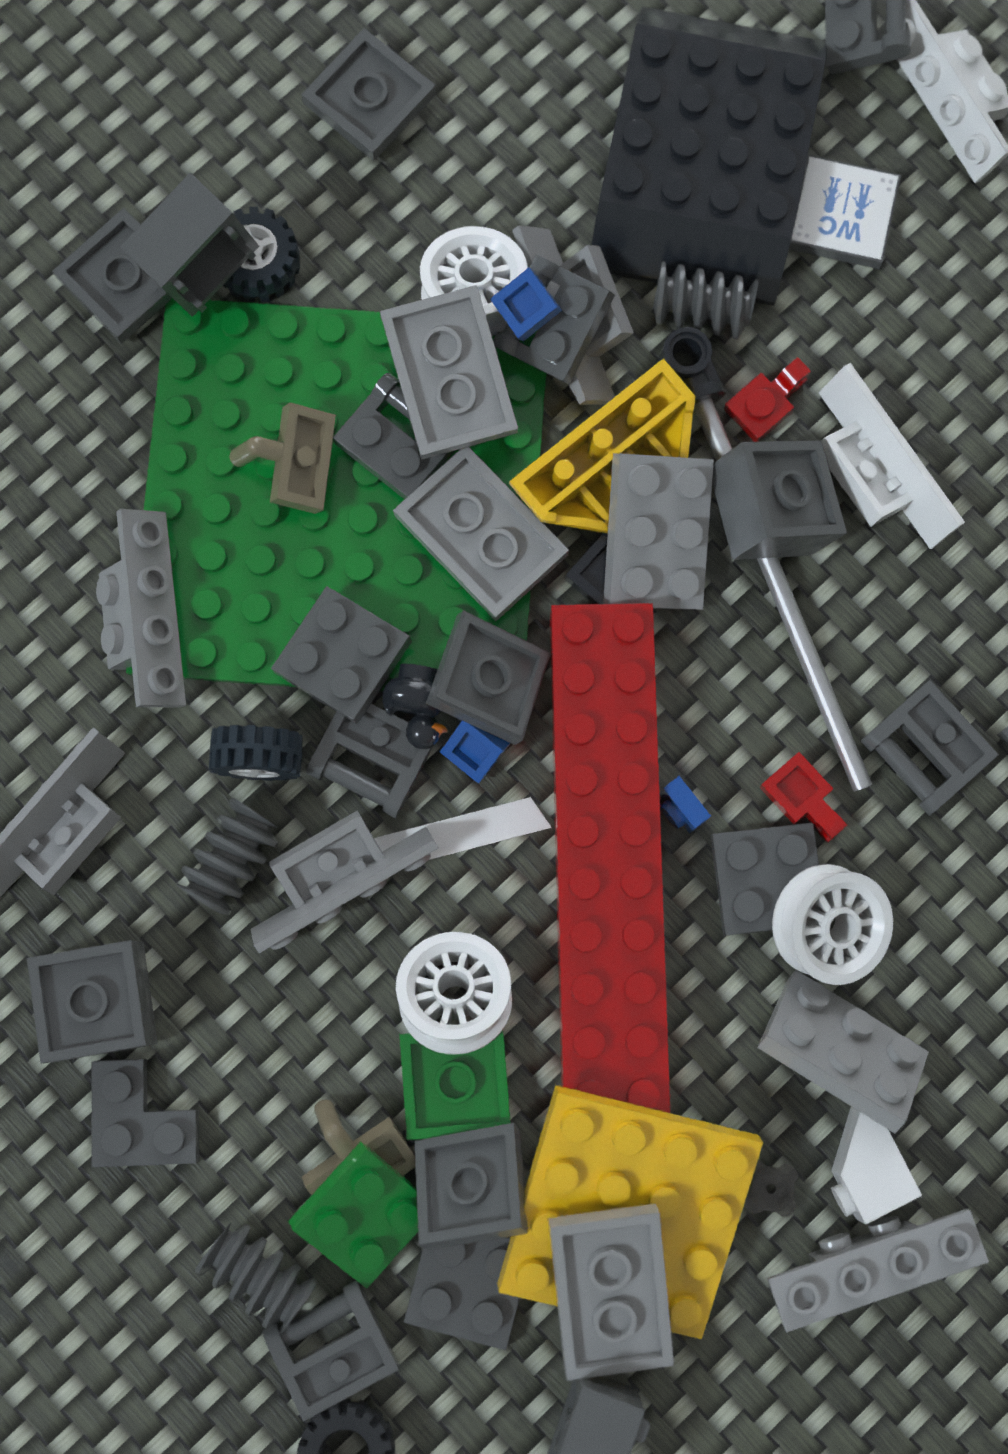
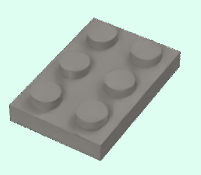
[380,285,518,460]
[393,447,569,621]
[603,453,714,610]
[757,969,929,1133]
[548,1204,674,1381]

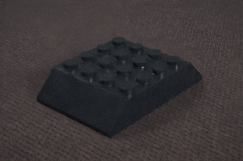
[591,6,826,306]

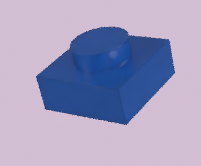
[490,267,562,341]
[440,721,510,784]
[659,776,711,833]

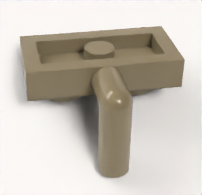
[230,402,336,514]
[302,1099,416,1195]

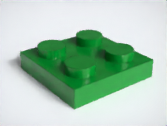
[399,1030,511,1140]
[288,1141,418,1289]

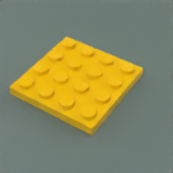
[497,1085,763,1339]

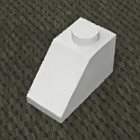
[831,1106,922,1224]

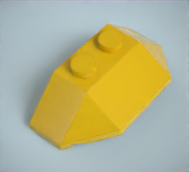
[509,358,695,533]

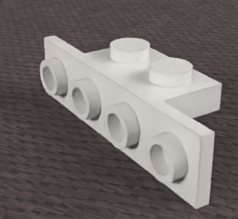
[878,0,1008,183]
[819,363,965,549]

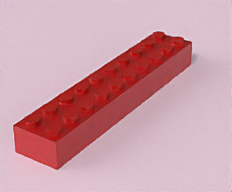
[550,603,670,1113]

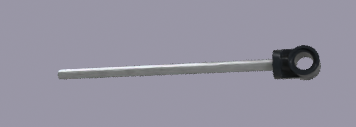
[658,327,873,792]

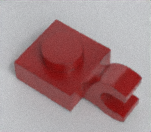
[724,357,811,442]
[760,752,847,843]

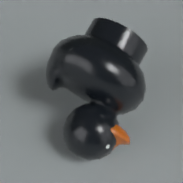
[382,664,448,749]

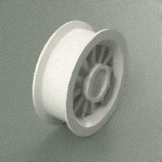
[420,226,528,336]
[772,864,893,985]
[396,932,512,1055]

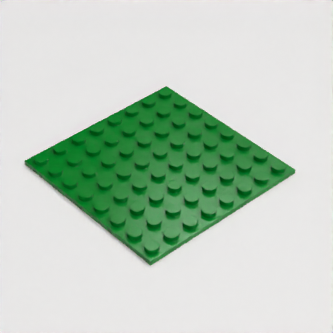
[126,298,546,693]

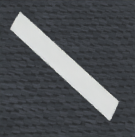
[374,797,552,860]

